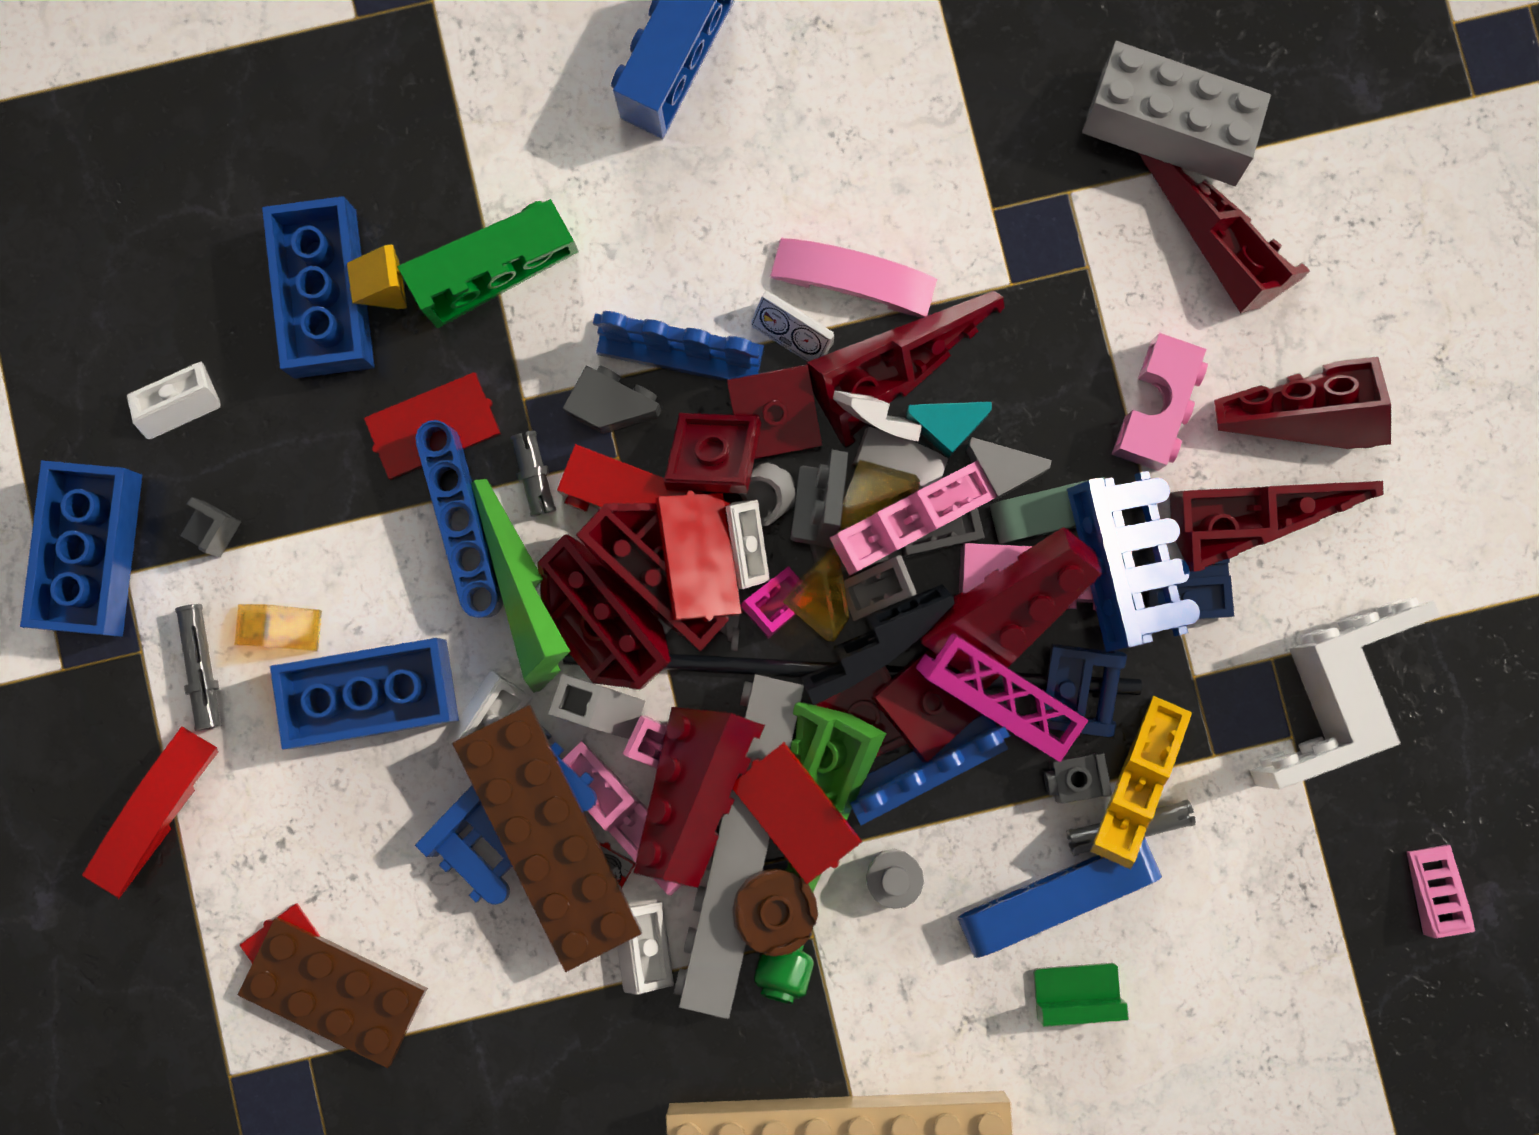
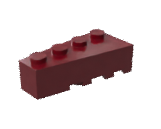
[921,527,1102,690]
[633,707,765,888]

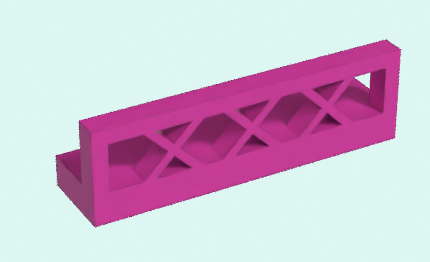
[916,633,1088,762]

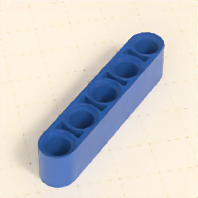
[415,420,503,618]
[957,837,1162,958]

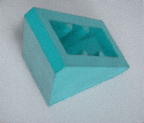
[906,402,992,458]

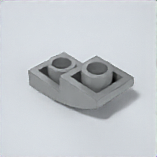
[853,427,948,491]

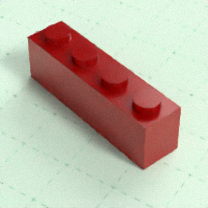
[557,444,730,516]

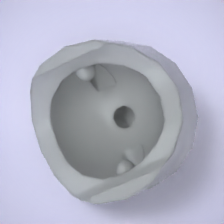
[739,463,796,526]
[866,849,924,909]

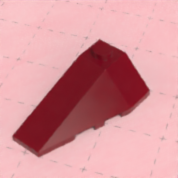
[1214,356,1391,449]

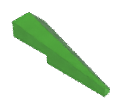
[471,479,570,693]
[785,702,887,892]

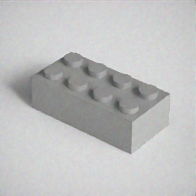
[1082,41,1271,186]

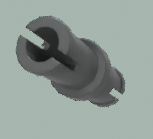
[510,431,556,517]

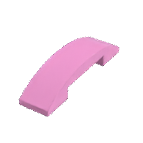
[770,238,937,318]

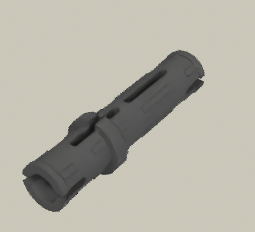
[175,604,222,731]
[1066,799,1196,856]

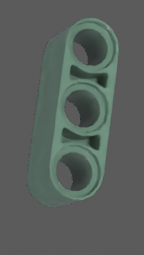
[989,477,1105,545]

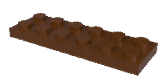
[452,705,642,973]

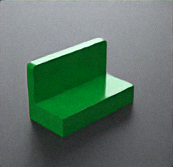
[1033,963,1129,1027]

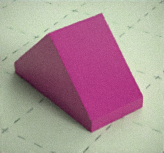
[740,566,816,639]

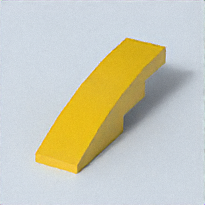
[1091,695,1192,869]

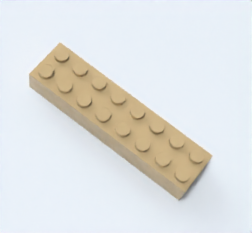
[666,1091,1012,1135]

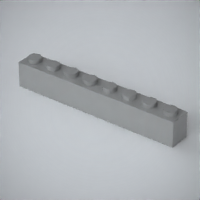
[674,674,804,1019]

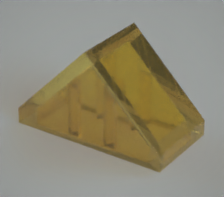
[840,460,920,531]
[783,548,849,641]
[234,604,322,651]

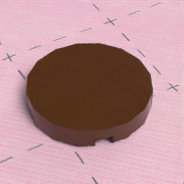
[732,869,818,956]

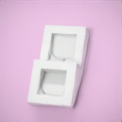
[833,391,922,441]

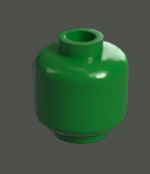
[754,945,814,1004]

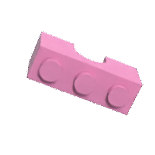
[1112,333,1208,471]

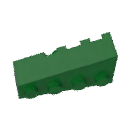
[397,199,579,328]

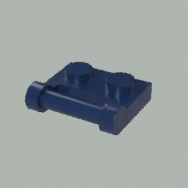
[1044,644,1127,737]

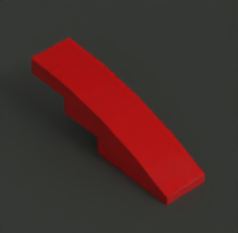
[82,726,218,899]

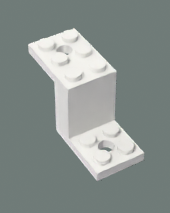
[1250,597,1441,790]

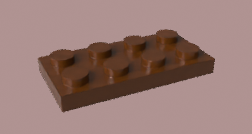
[237,917,428,1068]

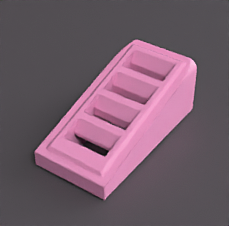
[1407,845,1475,938]

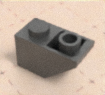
[563,365,662,434]

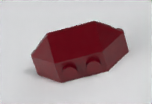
[576,503,729,651]
[537,534,671,690]

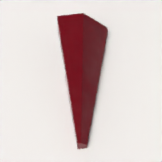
[1139,153,1310,313]
[807,291,1005,447]
[1170,481,1384,572]

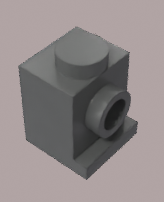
[1044,753,1112,804]

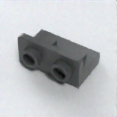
[790,449,848,548]

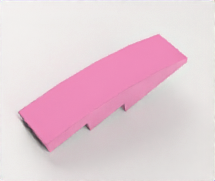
[830,461,997,576]
[562,741,682,896]

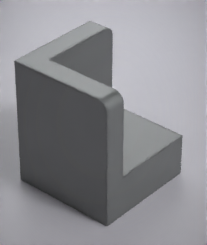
[180,497,241,557]

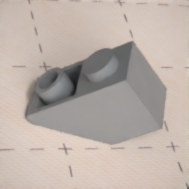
[548,674,646,739]

